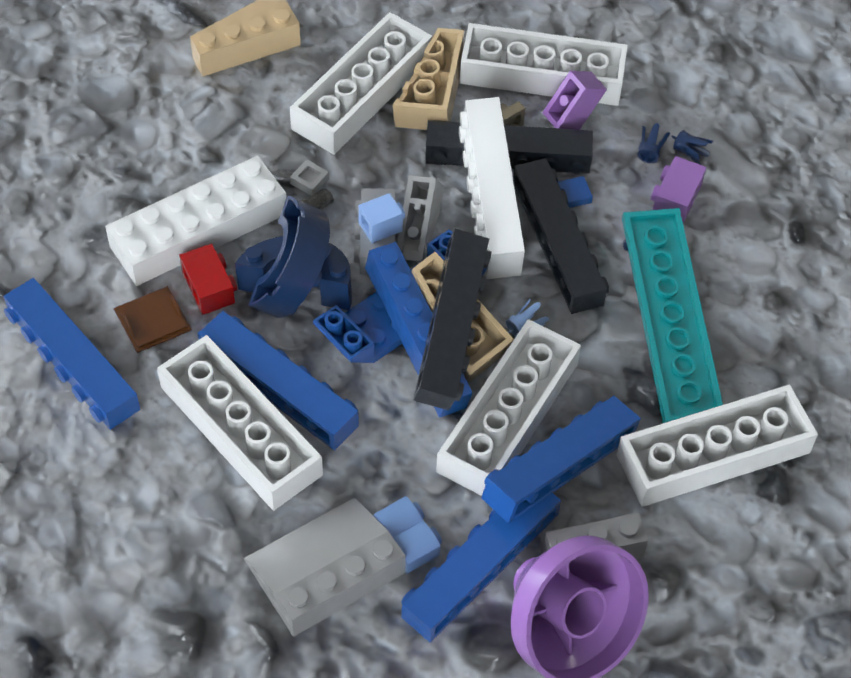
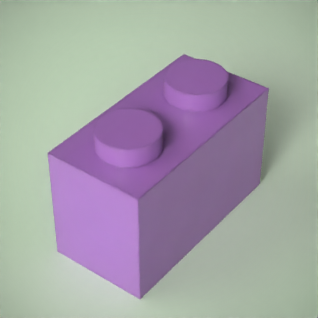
[542,70,607,130]
[650,156,707,224]

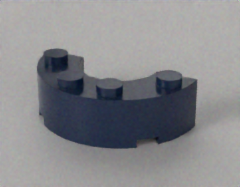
[248,196,332,318]
[235,236,352,310]

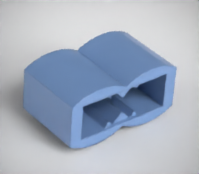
[373,496,442,574]

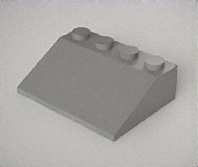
[244,497,406,637]

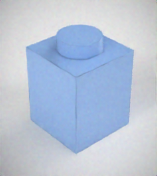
[358,193,405,243]

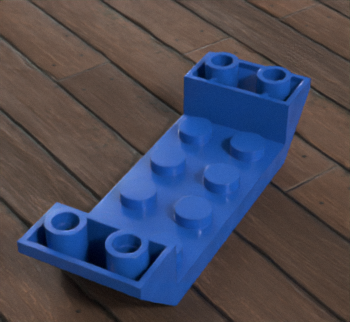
[313,229,488,363]

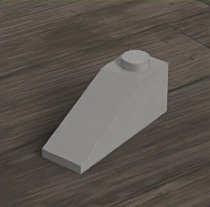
[397,175,444,262]

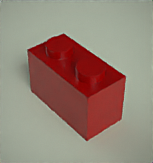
[179,243,238,315]

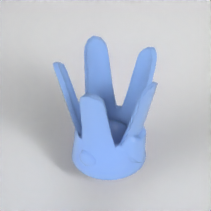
[506,299,549,337]

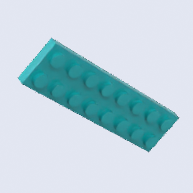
[622,208,723,423]

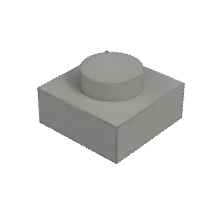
[290,159,329,197]

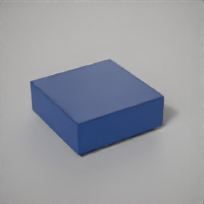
[558,176,593,208]

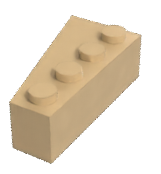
[190,0,301,77]
[393,28,465,130]
[412,252,514,383]

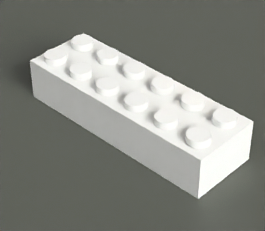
[290,12,432,155]
[459,23,627,106]
[459,97,525,279]
[105,155,286,286]
[436,319,581,496]
[157,335,323,511]
[616,384,818,507]

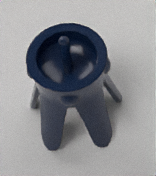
[637,123,670,163]
[671,130,714,165]

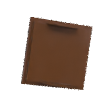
[114,286,192,353]

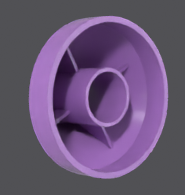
[511,536,649,678]

